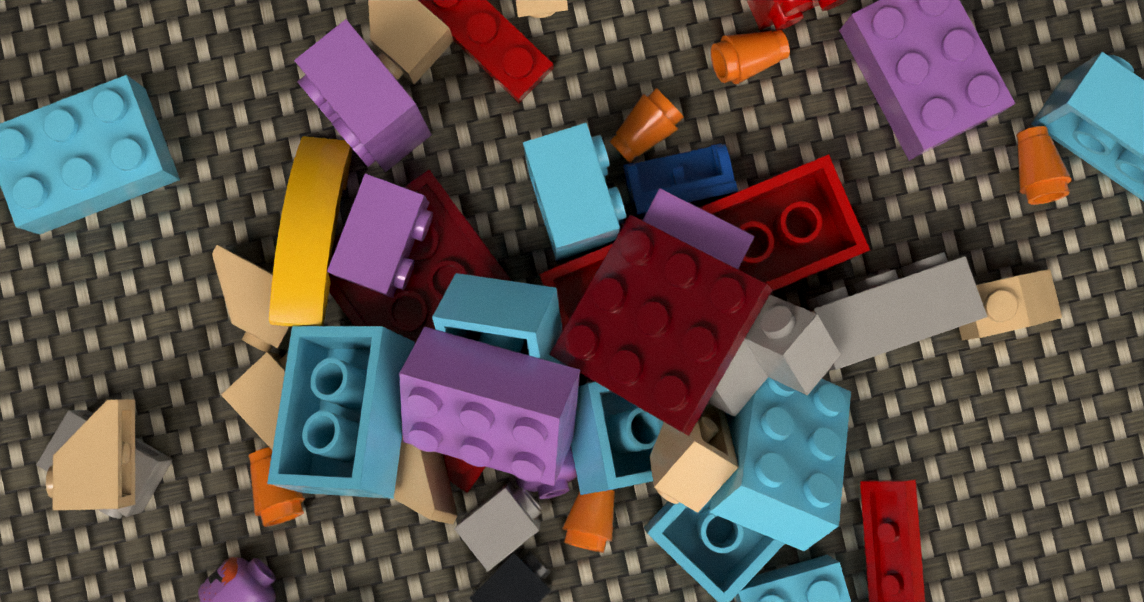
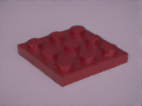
[329,170,511,343]
[549,215,772,436]

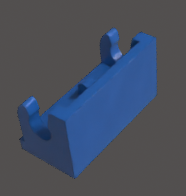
[623,143,738,219]

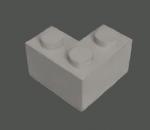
[708,295,841,417]

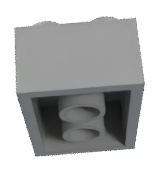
[806,252,987,371]

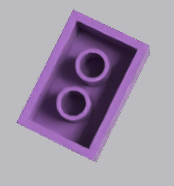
[839,0,1016,161]
[294,19,432,172]
[399,327,580,486]

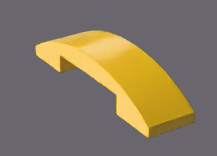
[269,136,353,327]

